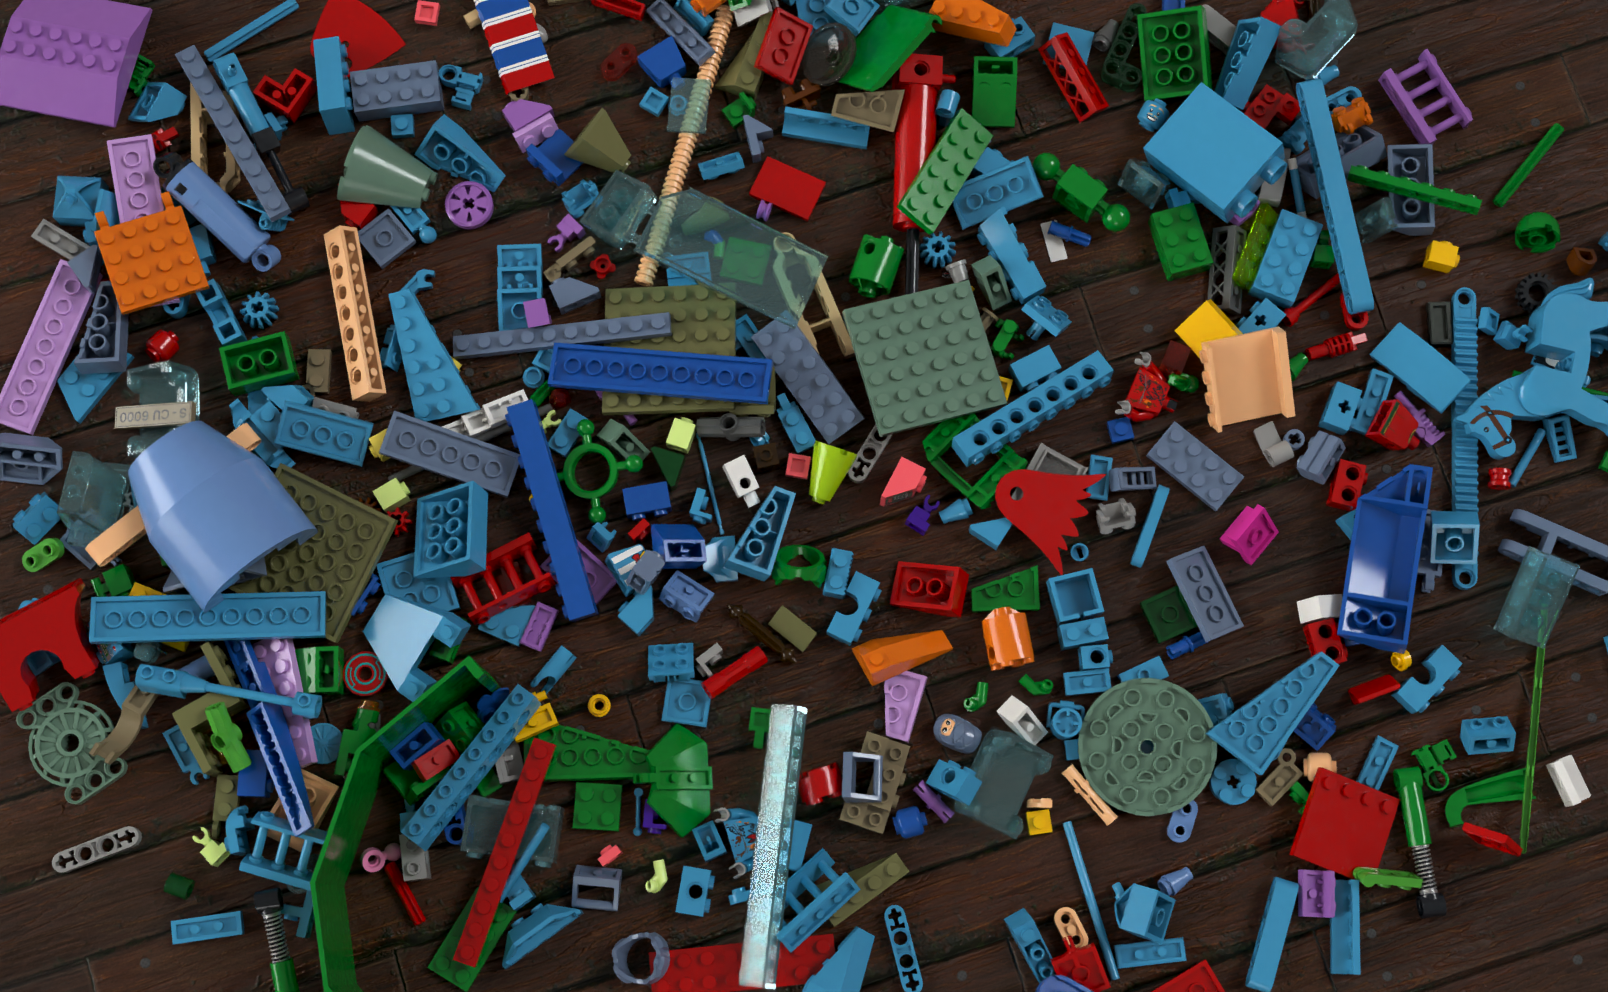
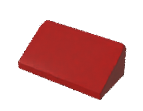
[1348,675,1401,705]

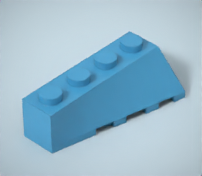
[977,206,1046,305]

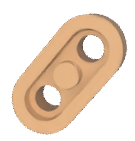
[1053,907,1088,948]

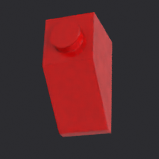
[338,184,379,230]

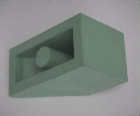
[971,255,1012,310]
[597,419,650,461]

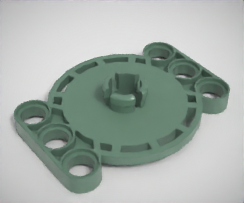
[16,682,128,805]

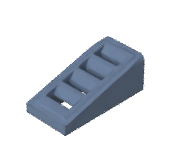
[1109,467,1157,492]

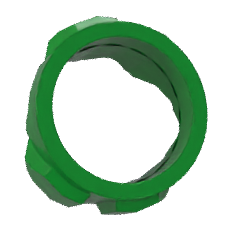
[772,545,827,588]

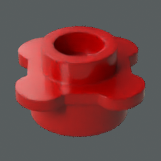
[590,254,616,279]

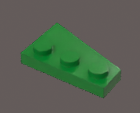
[971,565,1040,612]

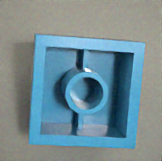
[53,176,109,227]
[1112,882,1176,944]

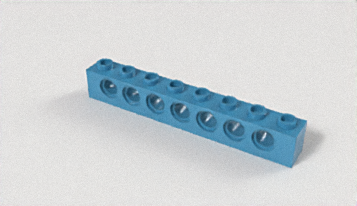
[952,350,1114,467]
[401,684,541,852]

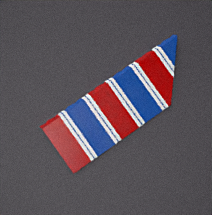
[474,0,555,95]

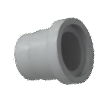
[945,259,970,283]

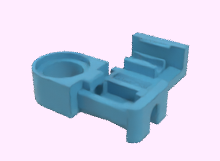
[439,65,483,111]

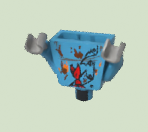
[714,807,780,879]

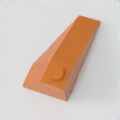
[852,630,953,686]

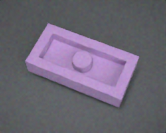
[512,112,558,153]

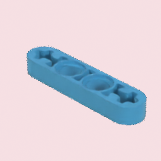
[1130,484,1170,568]
[884,905,923,992]

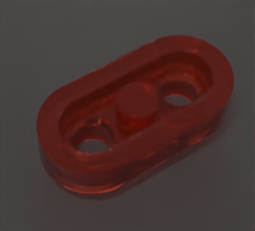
[601,43,637,81]

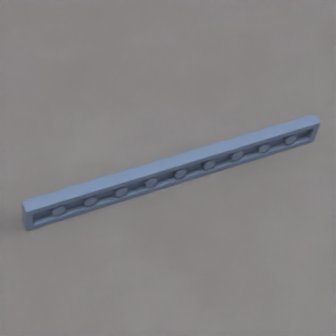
[175,45,291,222]
[453,312,672,360]

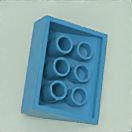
[413,481,488,578]

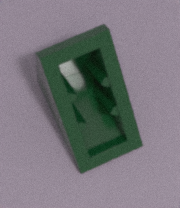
[651,446,686,491]

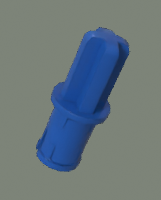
[1047,220,1091,247]
[1166,632,1208,660]

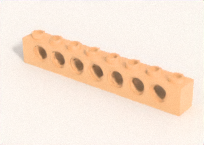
[324,225,386,402]

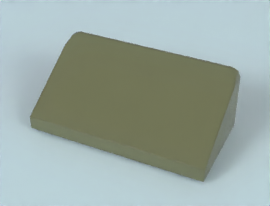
[768,605,817,652]

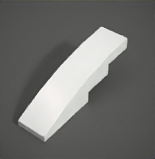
[442,389,528,438]

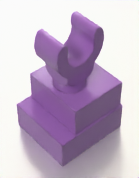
[548,213,586,253]

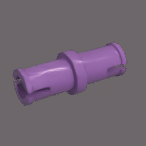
[913,780,955,823]

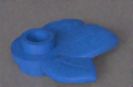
[477,687,509,724]

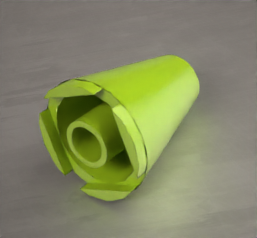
[809,440,858,504]

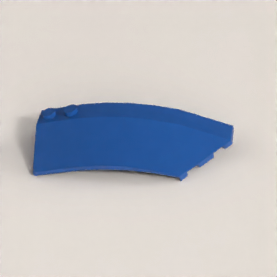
[1337,464,1433,654]

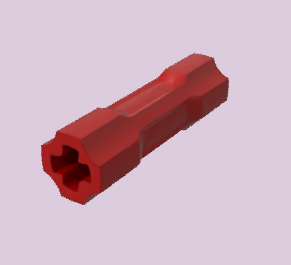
[701,646,768,699]

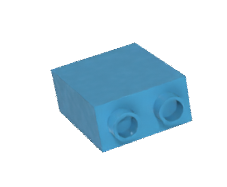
[1143,82,1288,223]

